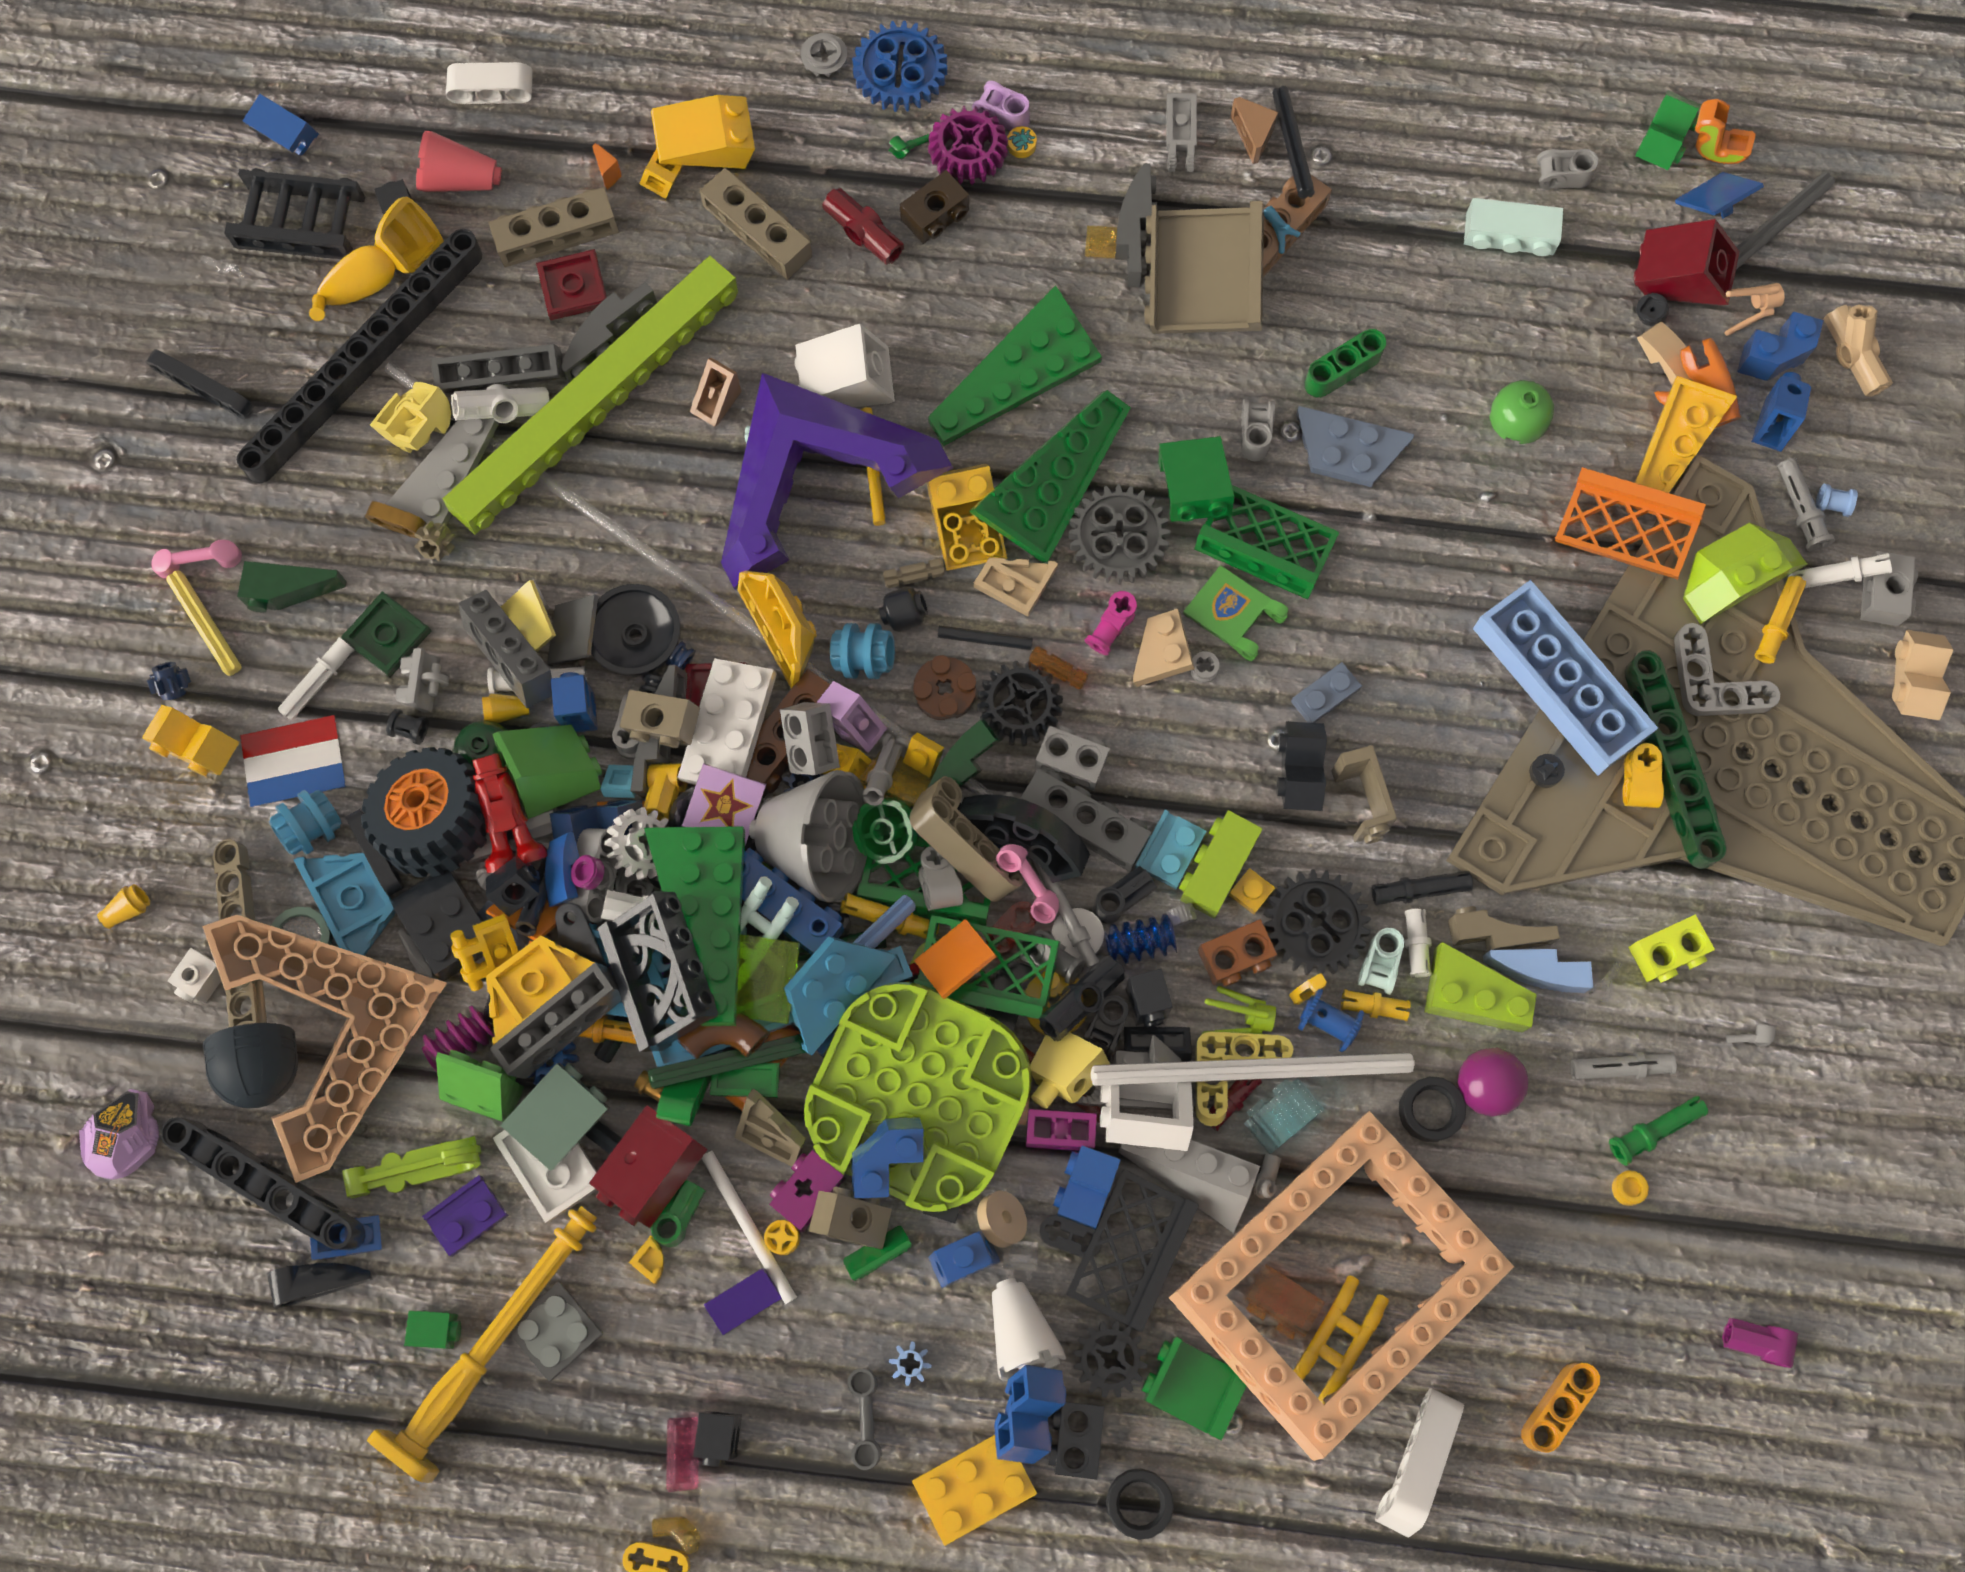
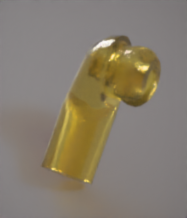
[652,1516,700,1554]

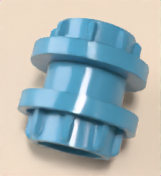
[830,623,895,679]
[269,790,342,855]

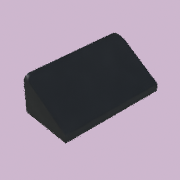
[1124,1027,1192,1062]

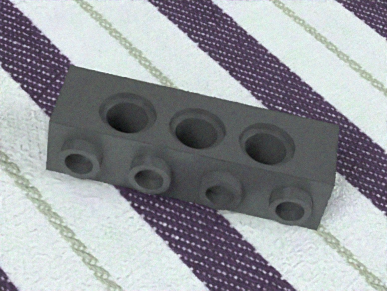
[431,344,565,393]
[458,590,552,708]
[1020,769,1151,872]
[490,962,622,1079]

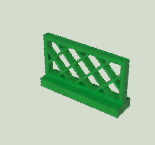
[1194,485,1339,600]
[857,837,991,926]
[914,915,1060,1019]

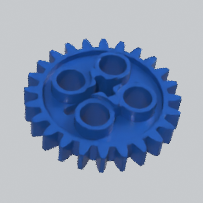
[852,21,948,112]

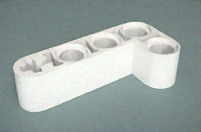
[1375,1388,1464,1537]

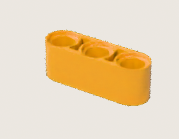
[1521,1363,1600,1453]

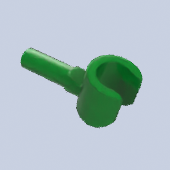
[889,134,929,160]

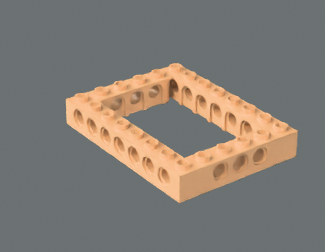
[1169,1111,1514,1461]

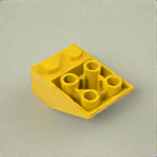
[927,464,1007,571]

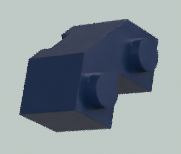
[549,800,643,845]

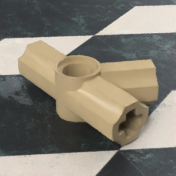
[1823,304,1893,397]

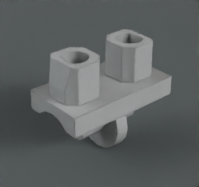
[395,648,449,712]

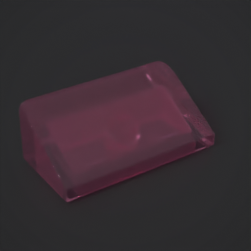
[666,1417,699,1492]

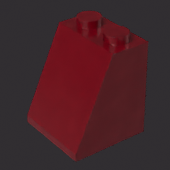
[1634,219,1740,305]

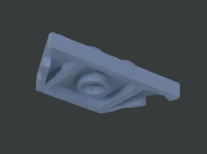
[1296,406,1414,487]

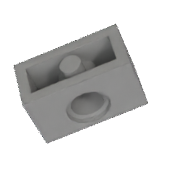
[1860,551,1918,626]

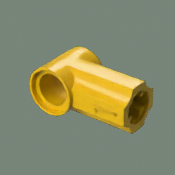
[643,763,688,821]

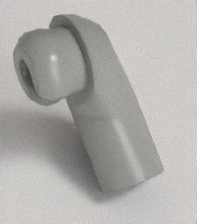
[1253,1154,1281,1199]

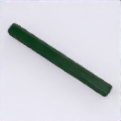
[648,1034,807,1089]

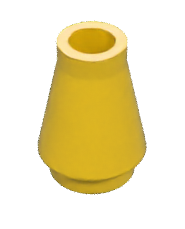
[482,693,530,723]
[97,884,150,929]

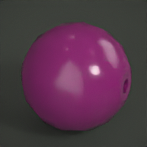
[1457,1047,1529,1117]

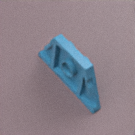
[294,853,396,956]
[784,936,895,1056]

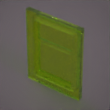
[683,934,800,1024]

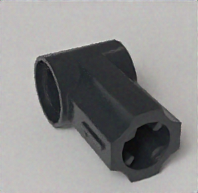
[1093,866,1157,924]

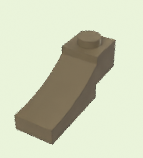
[1448,906,1560,952]

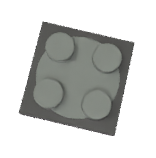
[510,1282,604,1382]

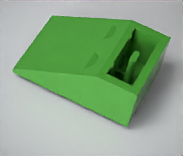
[436,1050,524,1122]

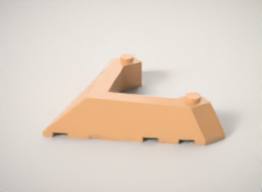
[202,915,447,1183]

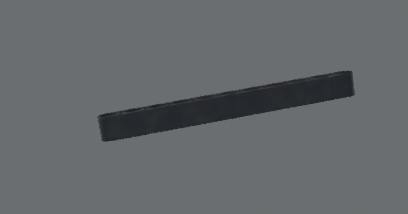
[236,229,483,483]

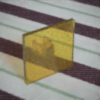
[859,749,935,808]

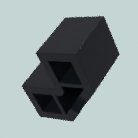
[1276,721,1327,811]

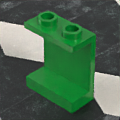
[1158,436,1234,522]
[1141,1336,1246,1441]

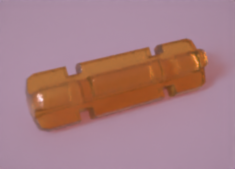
[1029,646,1088,689]

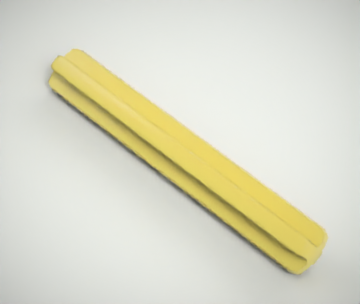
[166,570,241,676]

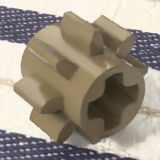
[414,520,455,562]

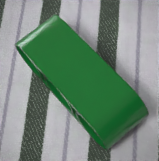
[1304,329,1386,398]
[656,1076,711,1126]

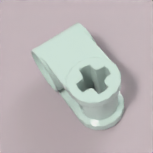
[1358,928,1404,995]

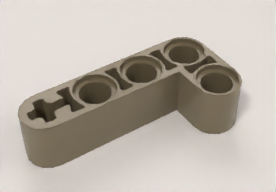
[909,776,1023,902]

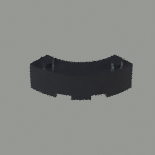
[958,794,1090,883]

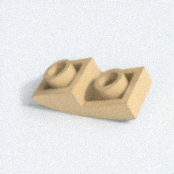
[1637,322,1700,385]

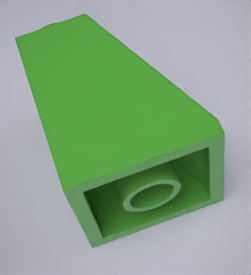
[492,725,602,819]

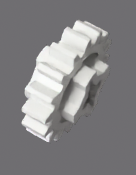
[605,807,668,880]

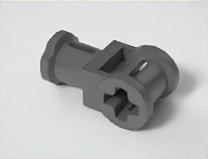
[1017,930,1085,985]

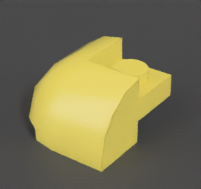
[370,382,451,453]

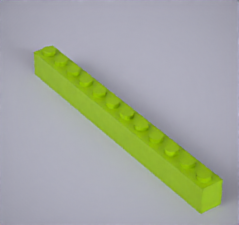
[442,255,738,535]

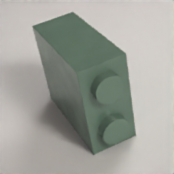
[500,1063,610,1171]

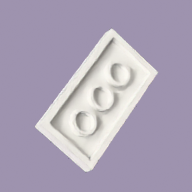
[677,658,777,785]

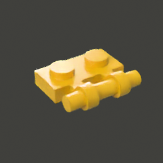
[450,914,519,991]

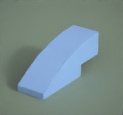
[1483,949,1593,993]

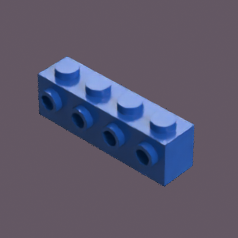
[742,848,844,956]

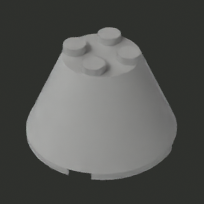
[749,770,867,902]

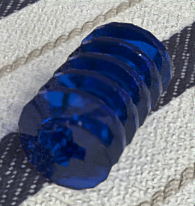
[1105,914,1177,964]

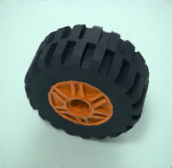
[361,747,487,877]

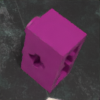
[1026,1109,1097,1151]
[769,1150,846,1232]

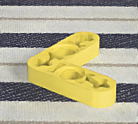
[1195,1031,1294,1126]

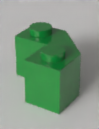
[1635,90,1701,170]

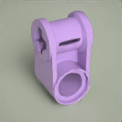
[972,81,1030,131]

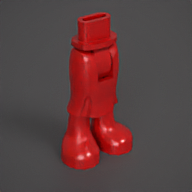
[472,753,547,873]

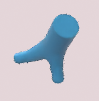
[1264,206,1301,254]

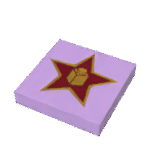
[682,763,766,845]

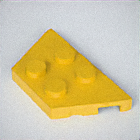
[486,936,595,1045]

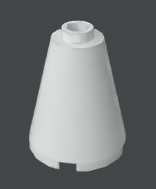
[992,1278,1066,1381]

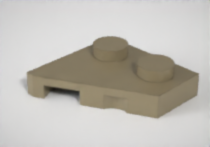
[734,1089,806,1167]

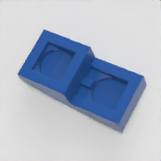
[545,832,579,907]
[310,1215,382,1261]

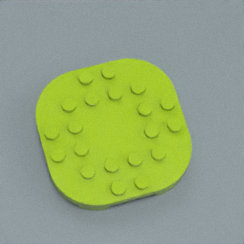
[804,982,1031,1212]

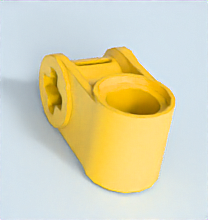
[1622,743,1664,808]

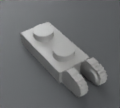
[1166,93,1197,172]

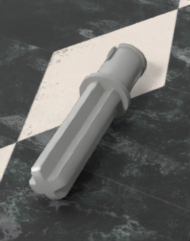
[863,740,902,806]

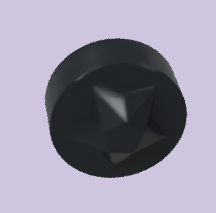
[1636,293,1669,326]
[1529,754,1565,788]

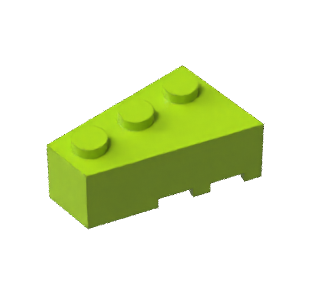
[1424,942,1537,1033]

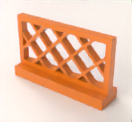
[1555,467,1706,580]

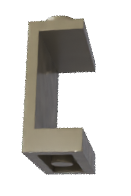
[1331,745,1397,844]

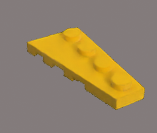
[1634,376,1737,493]

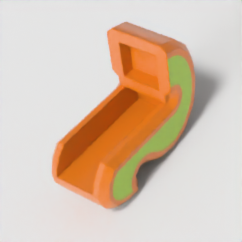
[1695,99,1756,164]

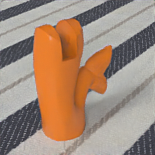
[1654,338,1741,428]

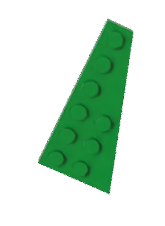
[928,285,1102,446]
[969,390,1131,563]
[644,826,745,1026]

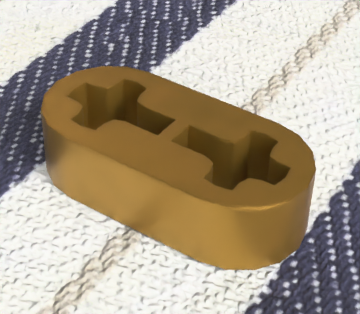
[365,501,426,538]

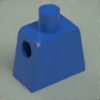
[1751,372,1811,452]
[928,1231,1001,1289]

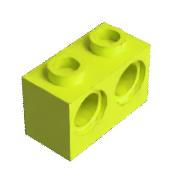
[1628,914,1715,983]

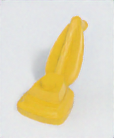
[309,196,444,321]

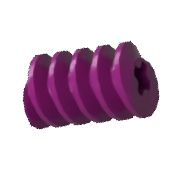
[422,1005,495,1072]

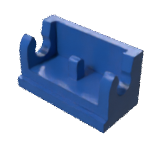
[242,94,319,156]

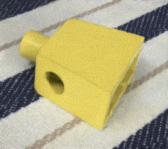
[1030,1032,1110,1109]

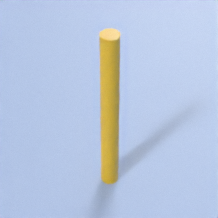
[860,407,886,526]

